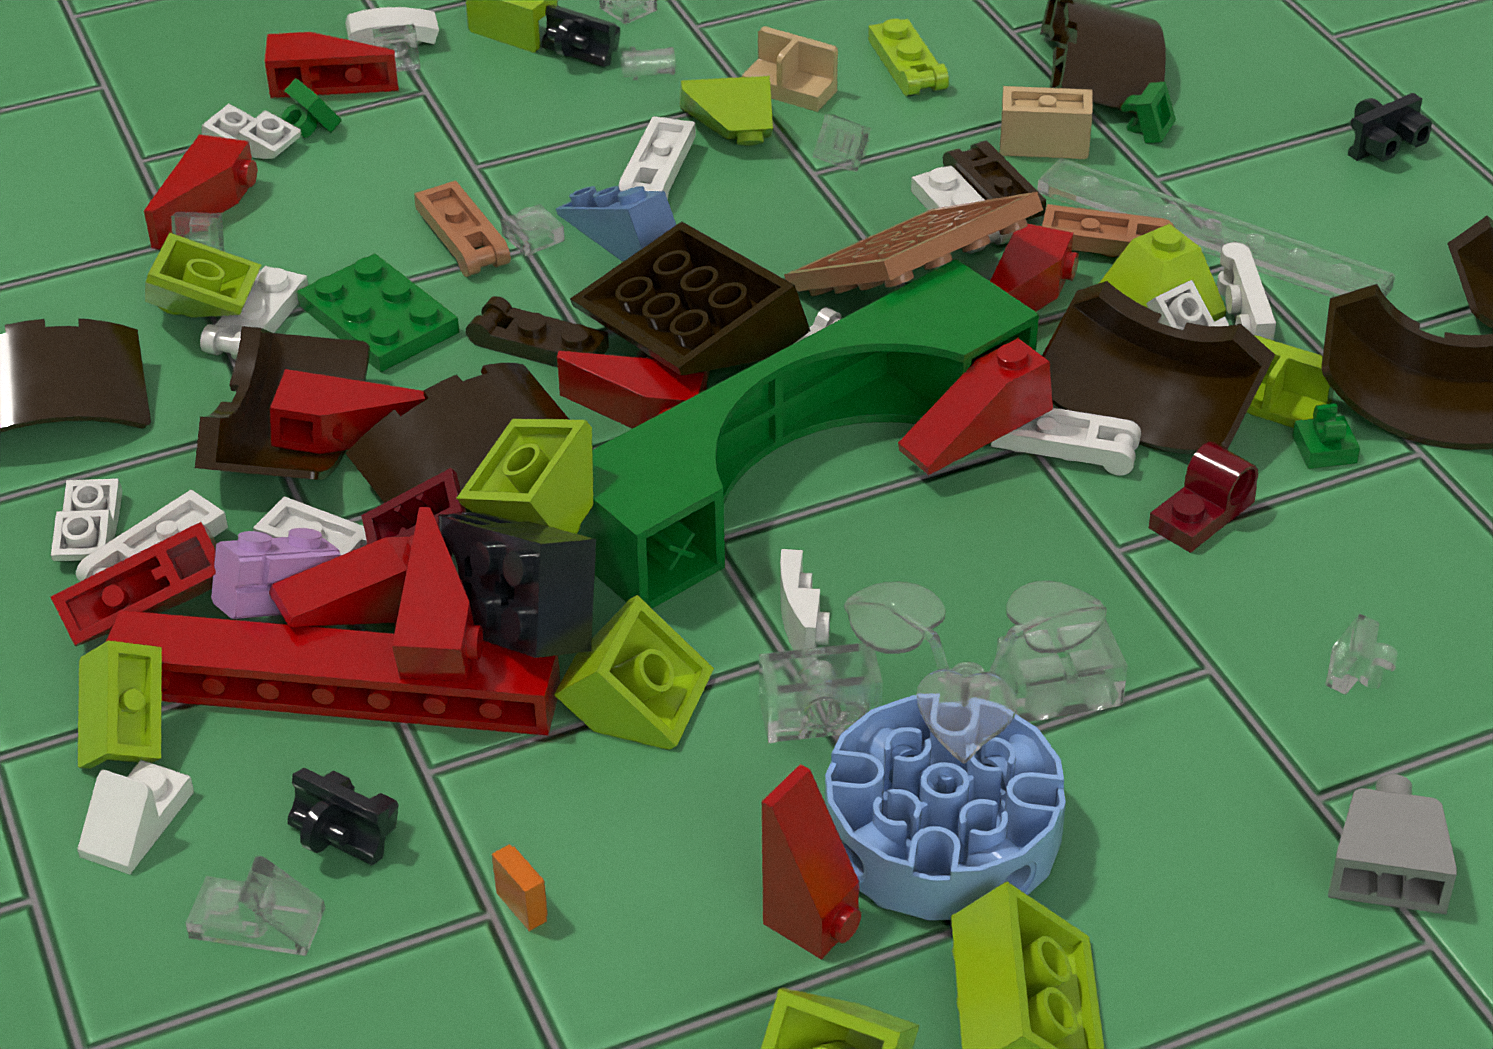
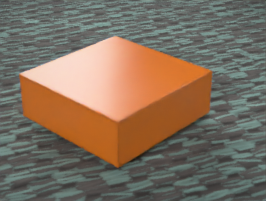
[492,844,548,931]

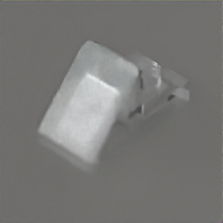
[186,855,325,956]

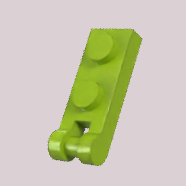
[868,19,949,96]

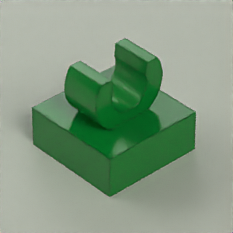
[281,78,342,138]
[1121,81,1176,143]
[1292,403,1360,469]

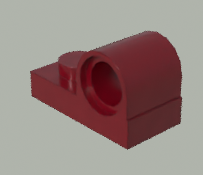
[1148,442,1258,553]

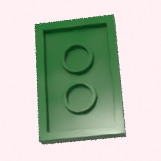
[297,253,460,372]

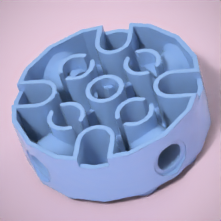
[825,695,1066,920]

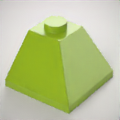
[679,76,773,146]
[1098,224,1226,322]
[145,233,261,318]
[456,419,593,534]
[554,595,714,750]
[761,988,920,1049]

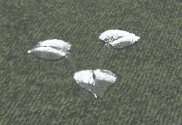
[844,581,1106,764]

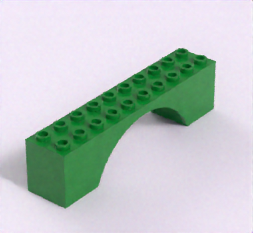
[577,259,1039,609]

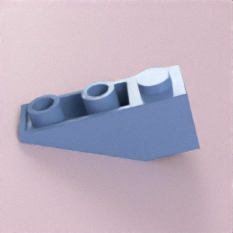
[556,186,676,261]

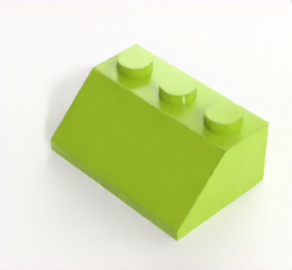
[951,881,1104,1049]

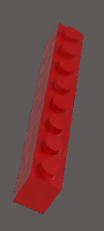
[106,610,561,736]

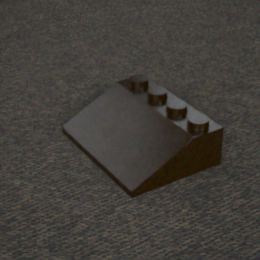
[570,221,811,376]

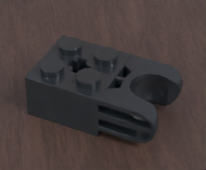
[438,512,596,658]

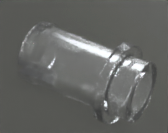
[621,46,676,81]

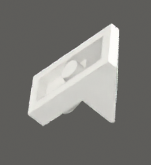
[77,760,194,874]

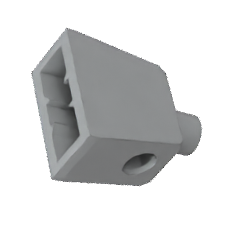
[1328,774,1457,914]

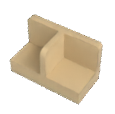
[742,26,838,112]
[1000,86,1092,159]

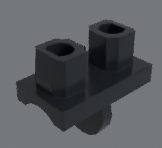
[541,4,621,67]
[1348,93,1432,162]
[287,768,399,865]

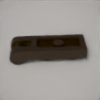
[943,140,1047,221]
[466,296,609,368]

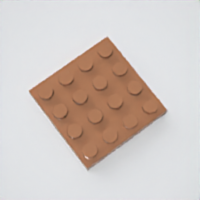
[784,192,1043,296]

